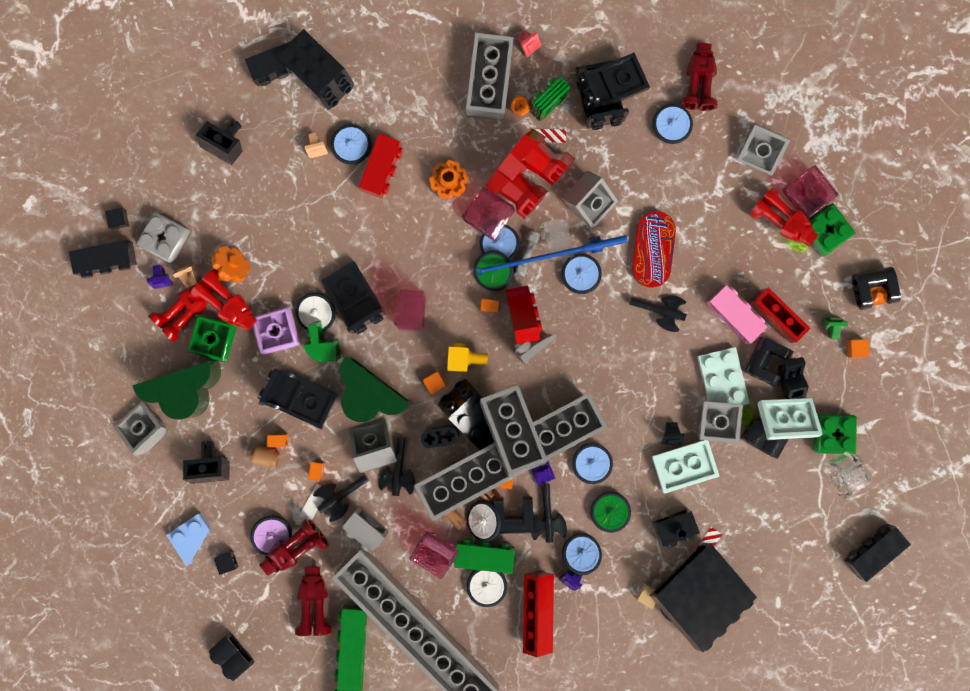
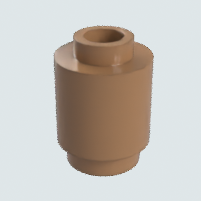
[249,445,280,468]

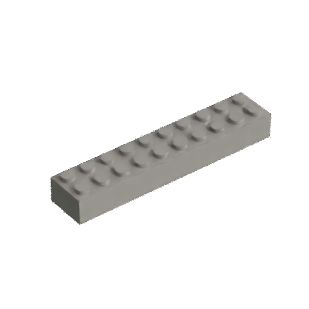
[414,393,608,522]
[332,548,499,691]

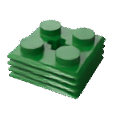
[531,77,570,121]
[809,203,856,257]
[187,315,237,362]
[814,414,857,454]

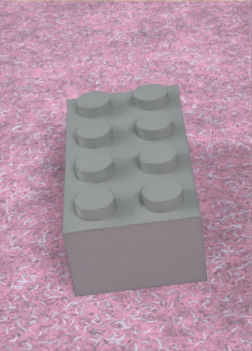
[466,33,514,120]
[480,385,548,478]

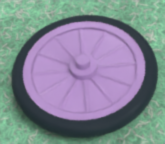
[250,516,292,556]

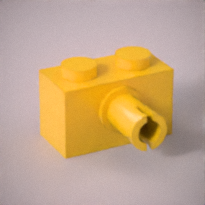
[447,343,488,372]

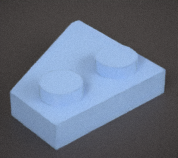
[166,513,211,566]

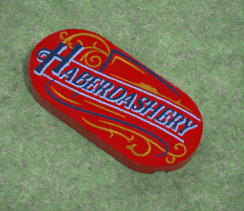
[632,211,676,288]

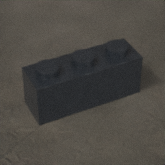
[245,41,292,86]
[69,240,137,278]
[844,524,911,582]

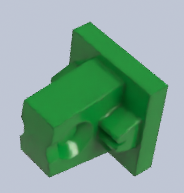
[822,317,848,339]

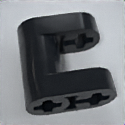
[851,267,901,310]
[744,337,794,387]
[421,425,459,448]
[494,496,533,534]

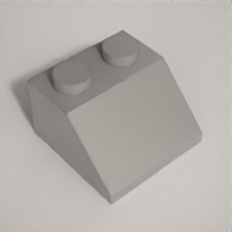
[562,170,618,229]
[349,419,397,473]
[342,507,389,553]

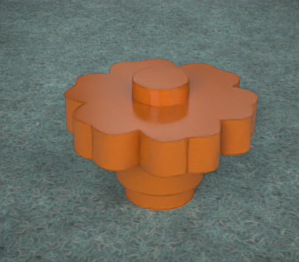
[429,160,468,200]
[211,246,251,283]

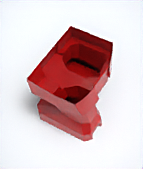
[485,129,576,219]

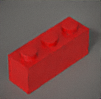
[359,134,404,199]
[506,285,543,344]
[749,287,811,343]

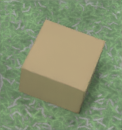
[635,583,656,609]

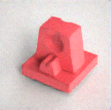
[516,30,542,57]

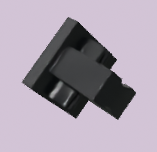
[661,422,684,445]

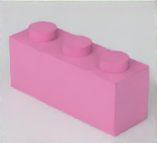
[706,285,767,344]

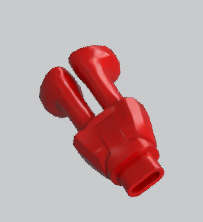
[749,187,819,247]
[190,269,257,331]
[148,281,214,342]

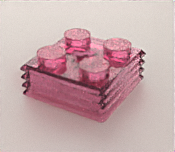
[782,165,839,219]
[462,187,515,240]
[409,531,459,579]

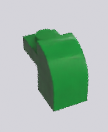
[304,321,341,362]

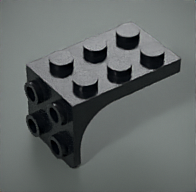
[276,29,354,110]
[576,52,650,114]
[575,60,629,130]
[321,261,386,335]
[258,368,338,429]
[438,379,495,450]

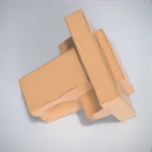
[305,132,328,158]
[173,264,198,288]

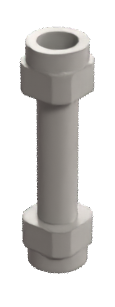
[513,231,540,278]

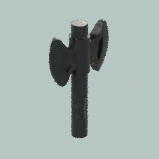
[629,296,687,332]
[379,437,415,496]
[313,475,369,522]
[531,484,567,543]

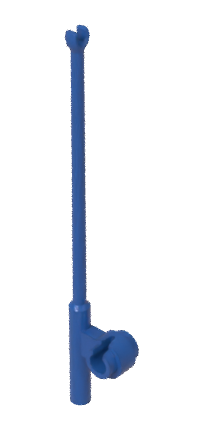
[475,235,628,275]

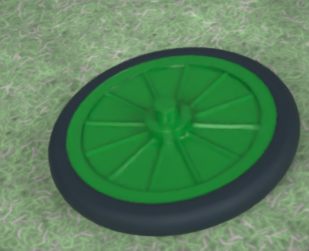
[474,251,514,291]
[590,492,631,533]

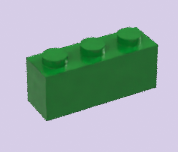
[454,539,515,574]

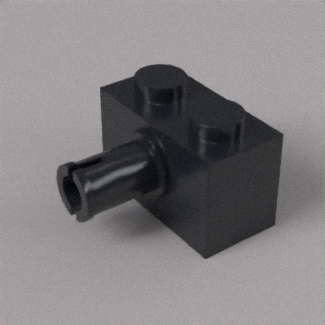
[195,119,243,166]
[183,441,230,484]
[652,509,700,548]

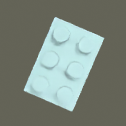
[697,347,750,405]
[757,398,823,440]
[651,440,720,494]

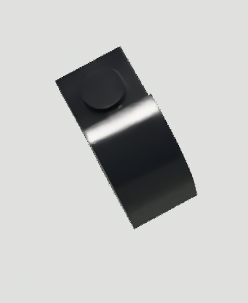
[778,357,809,399]

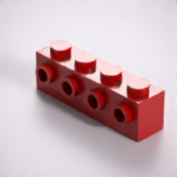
[523,571,554,657]

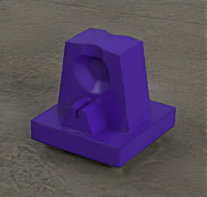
[147,265,173,289]
[531,461,556,485]
[558,570,583,591]

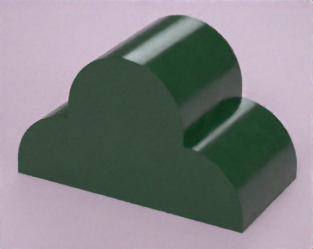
[340,356,412,422]
[132,361,221,420]

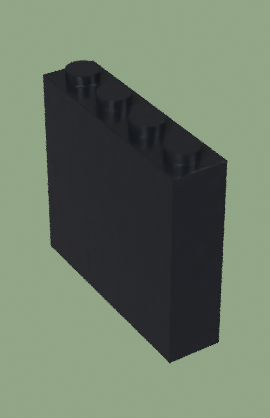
[649,543,757,652]

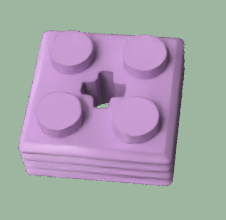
[253,307,300,354]

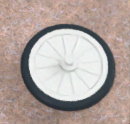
[296,293,336,331]
[467,500,501,542]
[466,570,507,607]

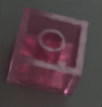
[394,290,426,332]

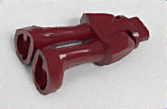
[681,43,718,111]
[259,518,329,576]
[295,566,332,636]

